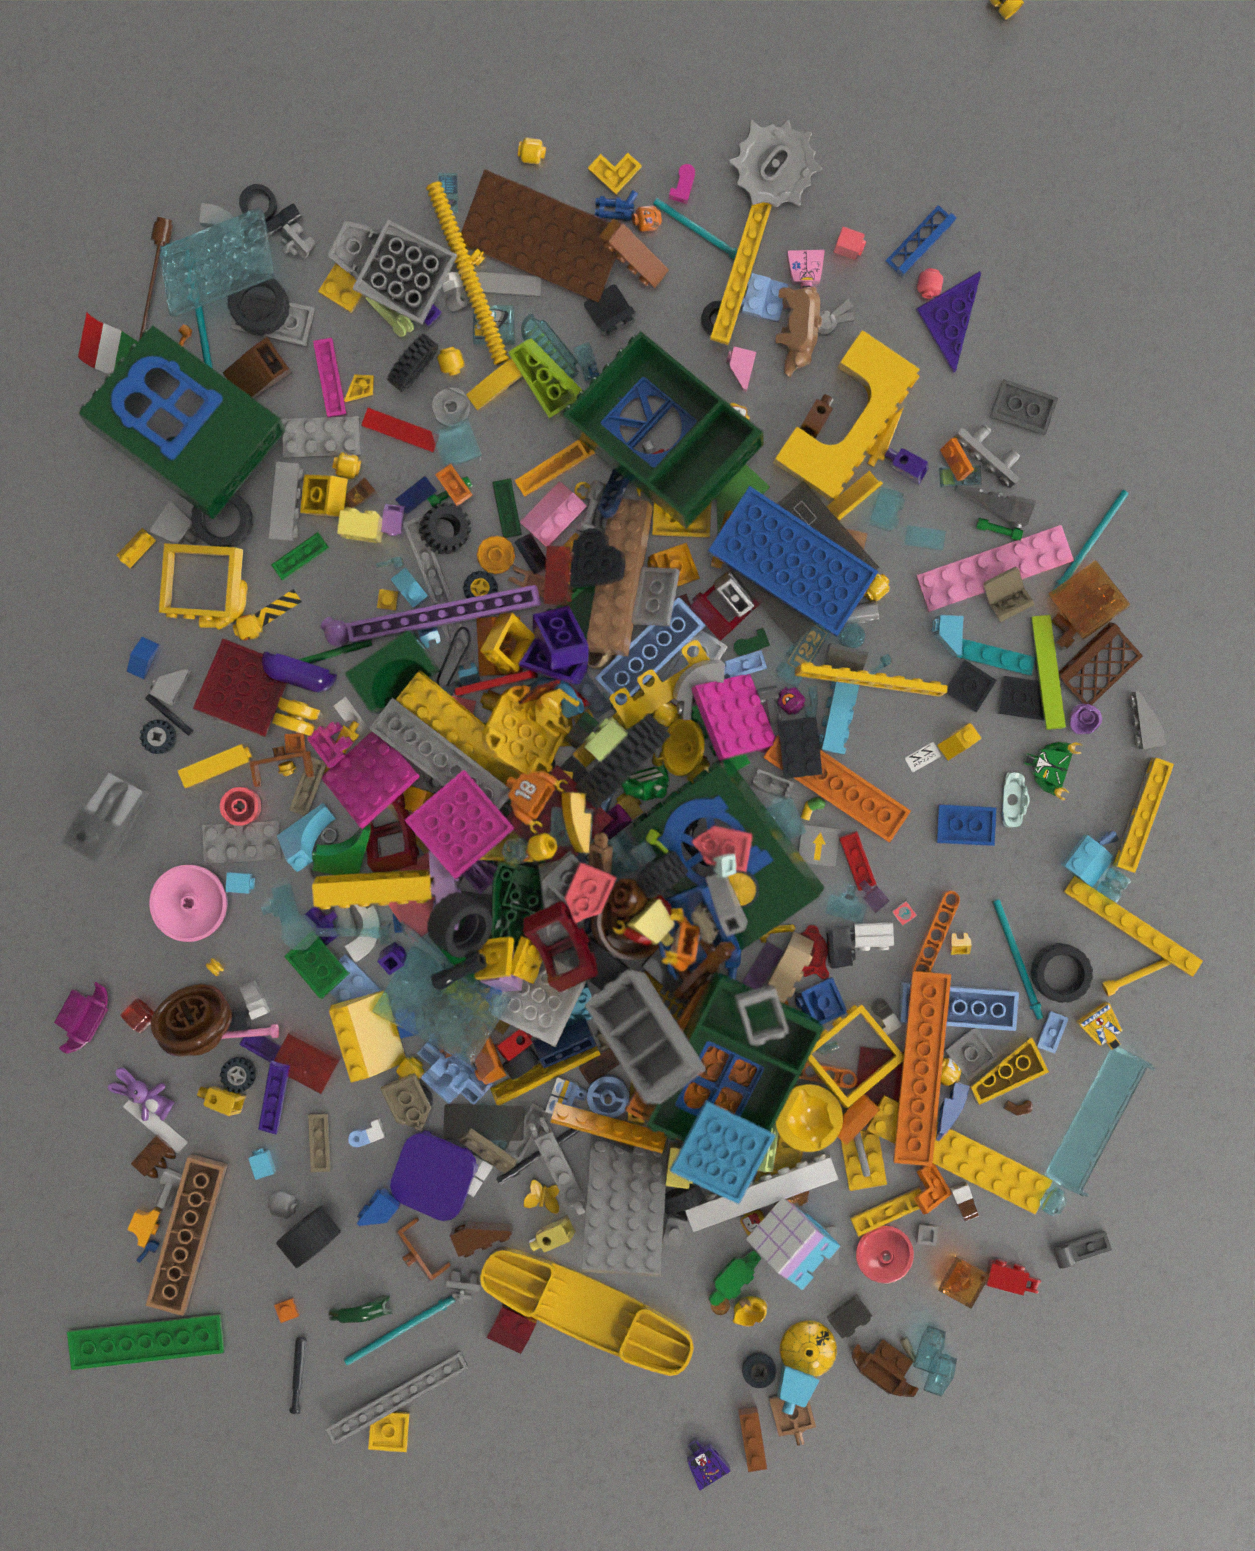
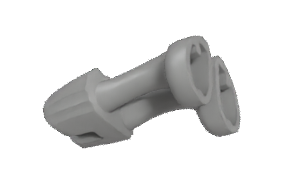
[577,480,612,534]

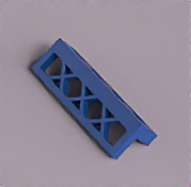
[885,205,957,277]

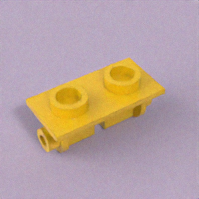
[116,527,156,568]

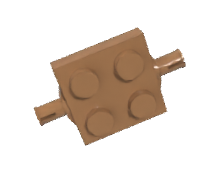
[769,1396,816,1446]

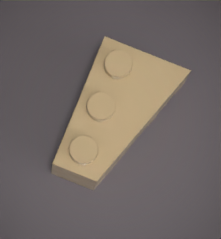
[766,932,814,1003]

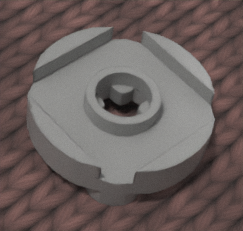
[432,387,471,427]

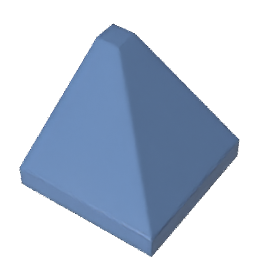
[1097,830,1119,845]

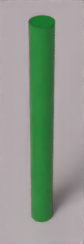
[297,640,373,664]

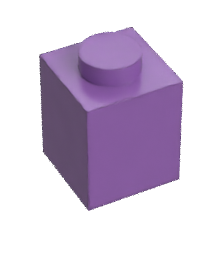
[381,504,405,536]

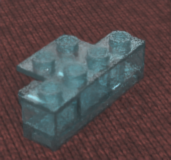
[600,830,657,883]

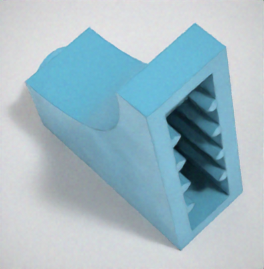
[277,803,336,872]

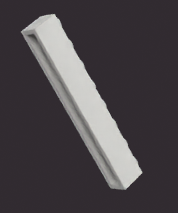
[685,1154,838,1232]

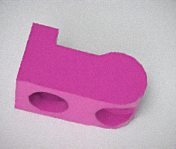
[669,164,695,204]

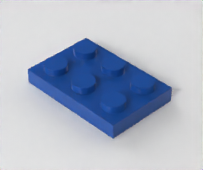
[936,805,997,846]

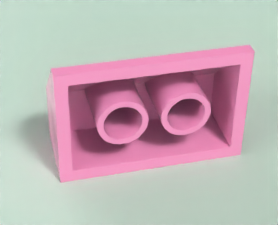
[520,481,587,549]

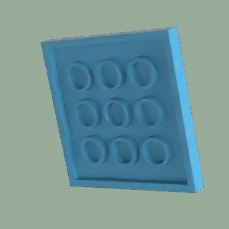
[669,1101,775,1204]

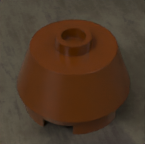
[608,879,647,917]

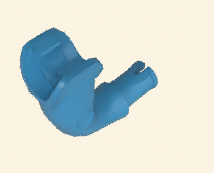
[527,677,584,718]

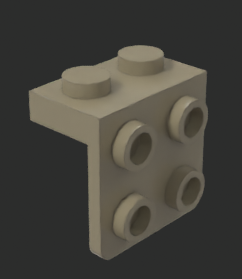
[983,567,1034,622]

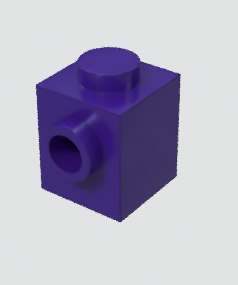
[377,942,407,975]

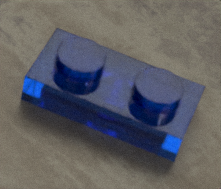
[395,476,437,515]

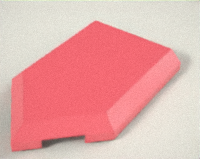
[692,826,752,872]
[565,863,616,923]

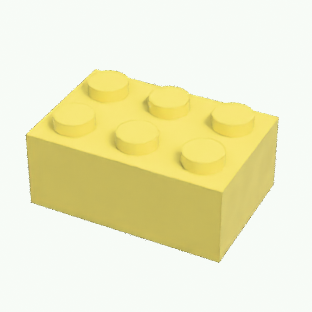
[337,508,383,544]

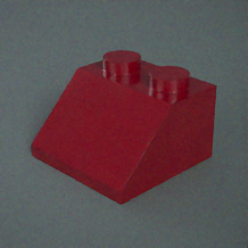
[486,1303,537,1354]

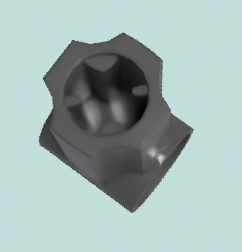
[757,685,782,724]

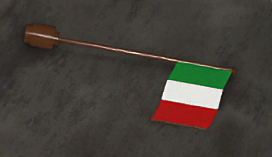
[78,217,173,374]

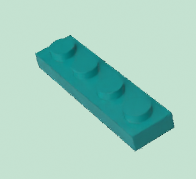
[956,639,1036,676]

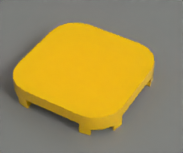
[482,685,571,775]

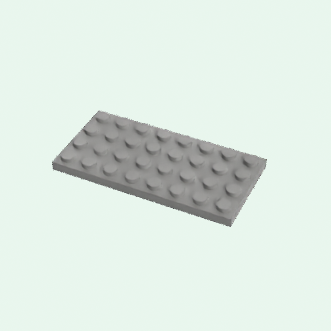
[582,1121,668,1277]

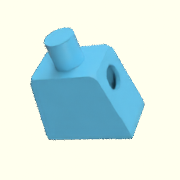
[777,1365,819,1415]

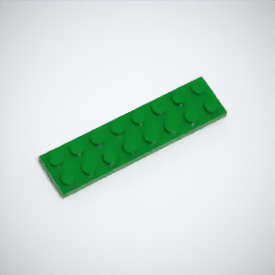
[67,1314,225,1370]

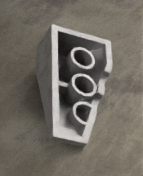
[955,485,1036,529]

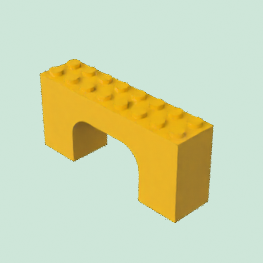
[773,330,920,502]

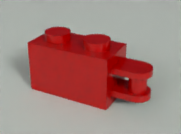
[984,1259,1042,1296]

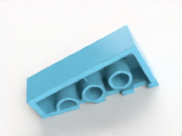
[818,681,859,755]

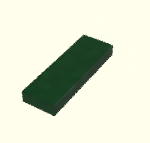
[492,478,522,538]

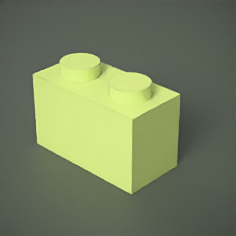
[585,716,628,761]

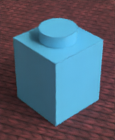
[225,872,255,894]
[248,1148,276,1180]

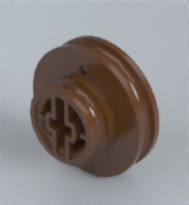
[590,881,663,960]
[151,984,232,1056]

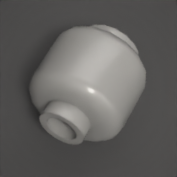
[268,1191,298,1219]

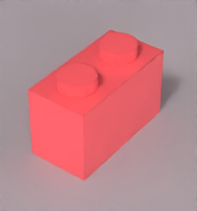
[833,227,866,260]

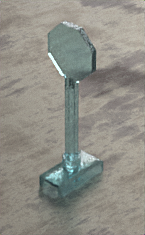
[282,915,392,950]

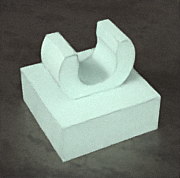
[713,853,736,877]

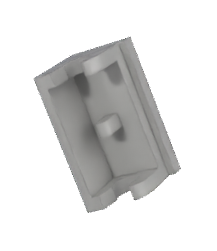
[750,768,794,800]

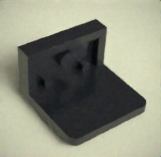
[584,284,636,336]

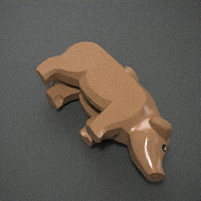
[776,286,822,377]

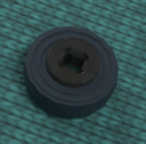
[742,1353,777,1389]

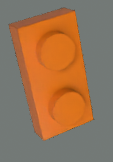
[940,438,974,481]
[435,464,473,506]

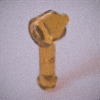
[774,1190,809,1206]

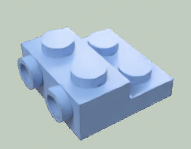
[741,273,789,323]

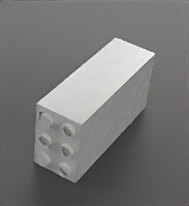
[585,970,706,1104]

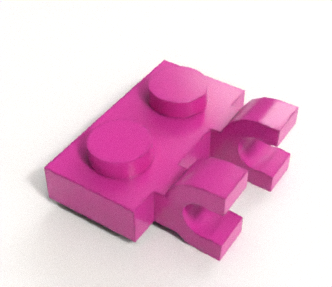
[307,722,354,768]

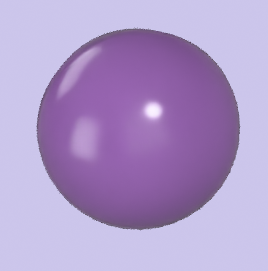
[320,617,349,647]

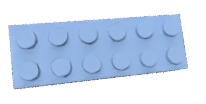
[595,597,706,705]
[898,982,1019,1031]

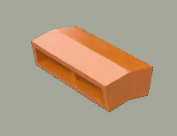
[837,1094,881,1145]

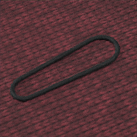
[436,627,471,690]

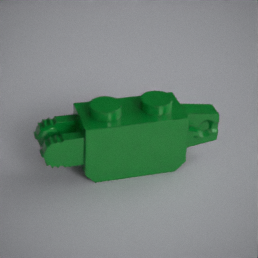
[708,1249,761,1307]

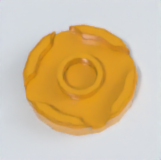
[477,535,515,574]

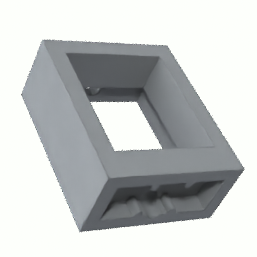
[734,984,788,1045]

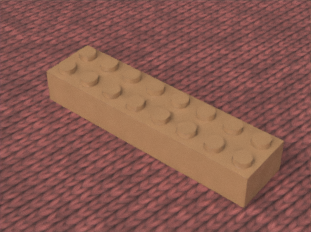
[587,498,653,656]
[146,1154,228,1316]

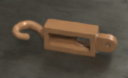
[589,832,612,874]

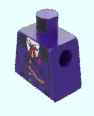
[884,448,929,485]
[687,1440,731,1491]

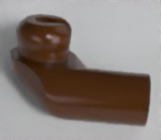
[1004,1100,1033,1116]

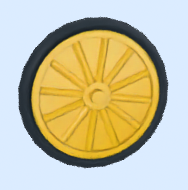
[727,870,759,908]

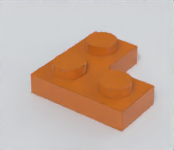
[914,1163,952,1215]

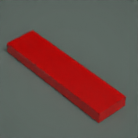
[361,408,440,453]

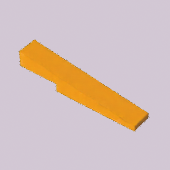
[514,430,624,497]

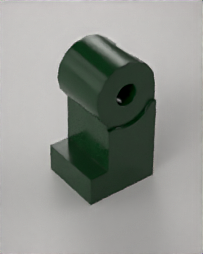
[733,627,770,656]

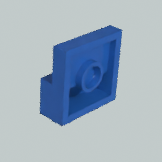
[795,977,847,1025]

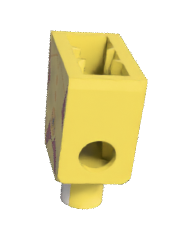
[529,1215,576,1253]

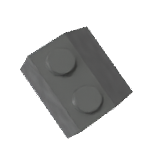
[823,643,869,672]

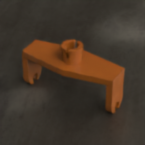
[250,746,314,787]
[395,1217,451,1281]

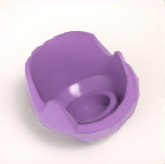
[1069,704,1102,734]

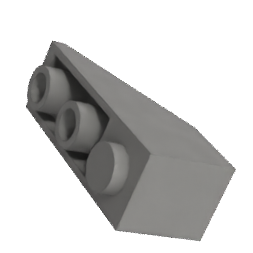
[1130,691,1166,749]
[706,873,748,936]

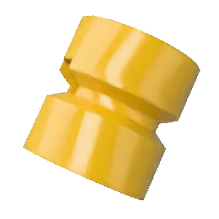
[989,0,1024,20]

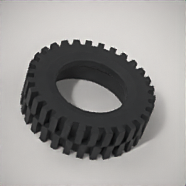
[574,713,670,809]

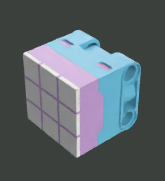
[746,1197,840,1290]

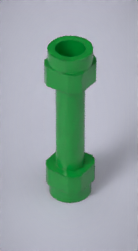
[427,476,473,507]
[976,518,1023,541]

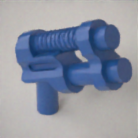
[595,190,638,221]

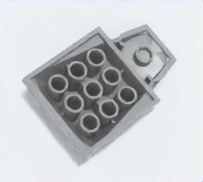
[328,220,457,325]

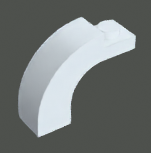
[345,904,381,963]

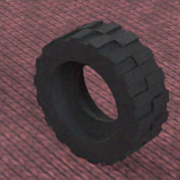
[664,1183,704,1214]

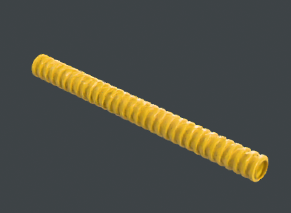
[426,181,510,365]

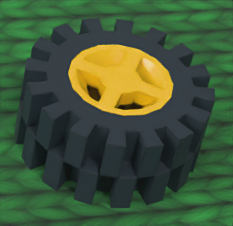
[463,571,498,599]

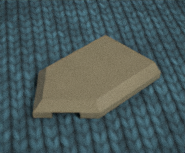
[380,1073,431,1132]

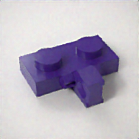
[303,907,339,945]

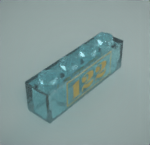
[776,618,830,688]

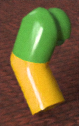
[800,797,826,821]

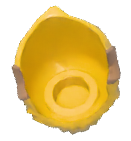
[732,1296,768,1327]

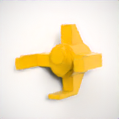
[535,688,580,737]

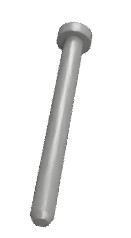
[844,1093,870,1177]

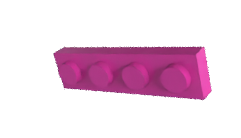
[313,338,347,417]

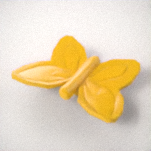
[523,1179,559,1214]

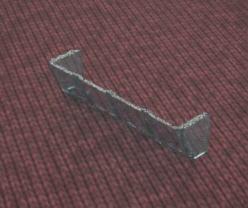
[1046,1047,1156,1197]

